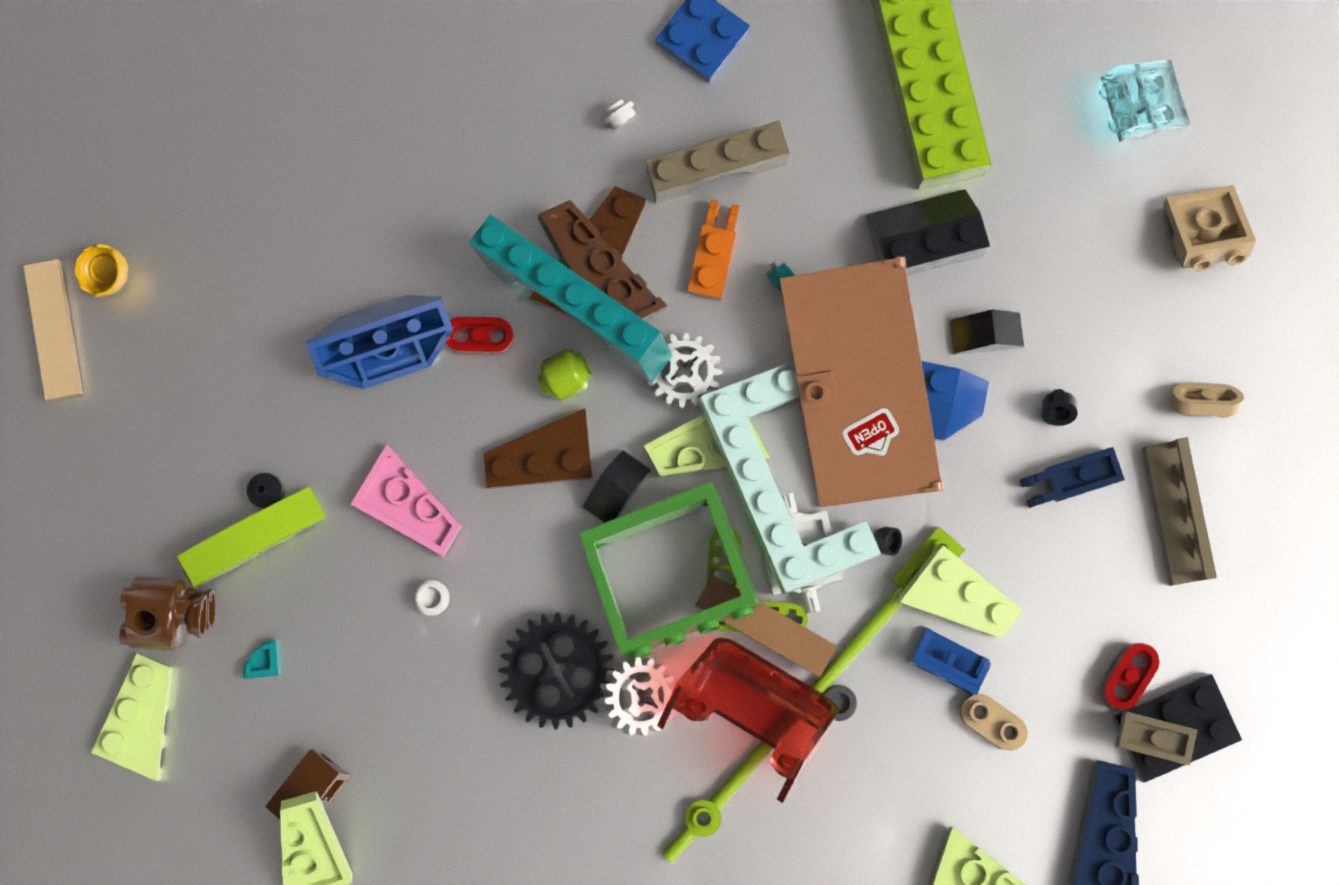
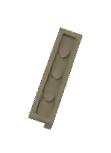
[1142,437,1217,586]

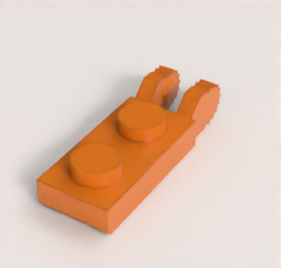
[687,200,740,301]

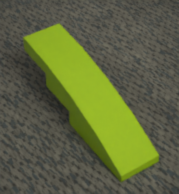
[176,486,326,589]

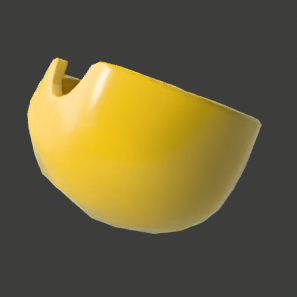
[74,244,129,297]

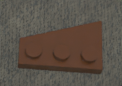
[484,408,593,489]

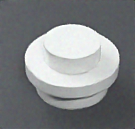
[603,99,636,130]
[414,580,450,616]

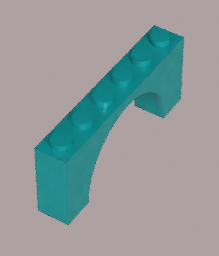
[468,214,673,384]

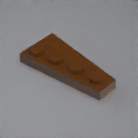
[529,186,647,319]
[537,200,667,320]

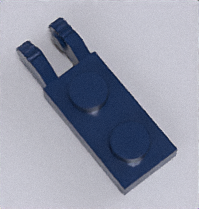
[1019,447,1125,508]

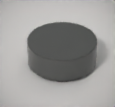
[820,685,857,721]

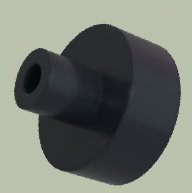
[1041,389,1078,426]
[247,473,285,509]

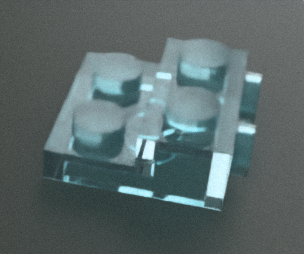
[1099,60,1190,142]

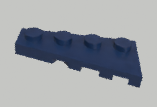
[1070,760,1139,885]

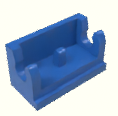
[908,627,991,695]

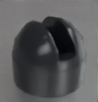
[873,527,902,556]

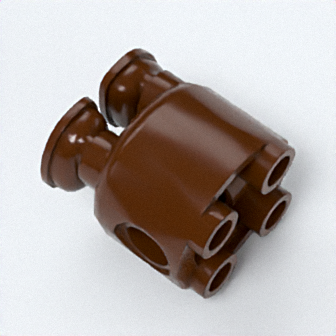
[119,577,216,650]

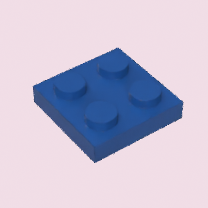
[655,0,751,83]

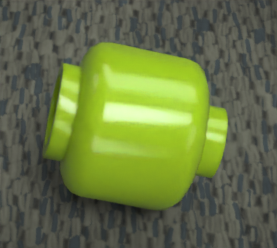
[538,349,592,401]

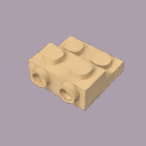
[1164,185,1256,272]

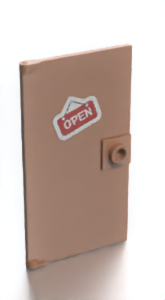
[780,256,944,507]

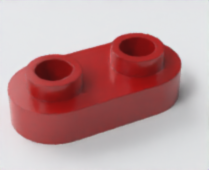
[445,317,514,354]
[1102,643,1160,709]

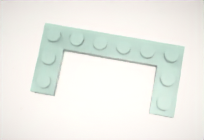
[698,361,881,595]

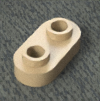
[1170,383,1244,418]
[960,694,1028,751]

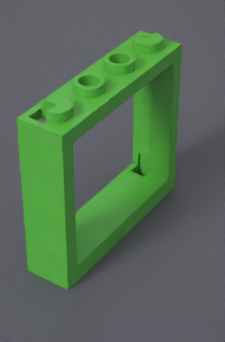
[579,482,761,660]

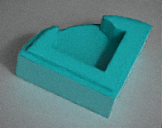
[243,639,281,679]

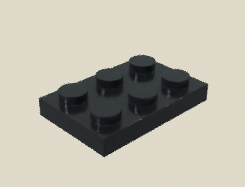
[1111,674,1242,783]

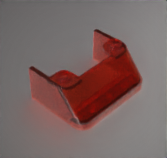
[657,638,838,803]

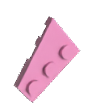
[351,444,461,558]

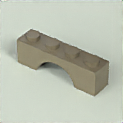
[646,121,790,203]

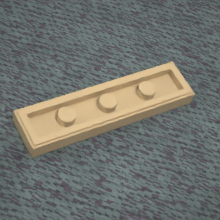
[23,259,83,402]

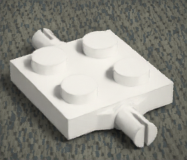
[762,493,843,614]

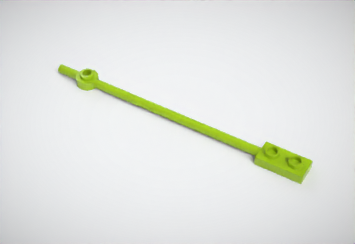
[662,526,965,864]

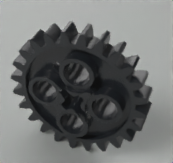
[498,612,615,730]

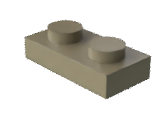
[1115,711,1198,766]

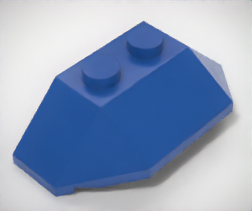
[306,295,453,389]
[922,361,989,441]

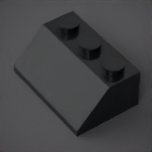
[865,189,990,275]

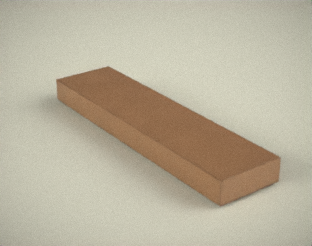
[695,574,838,678]

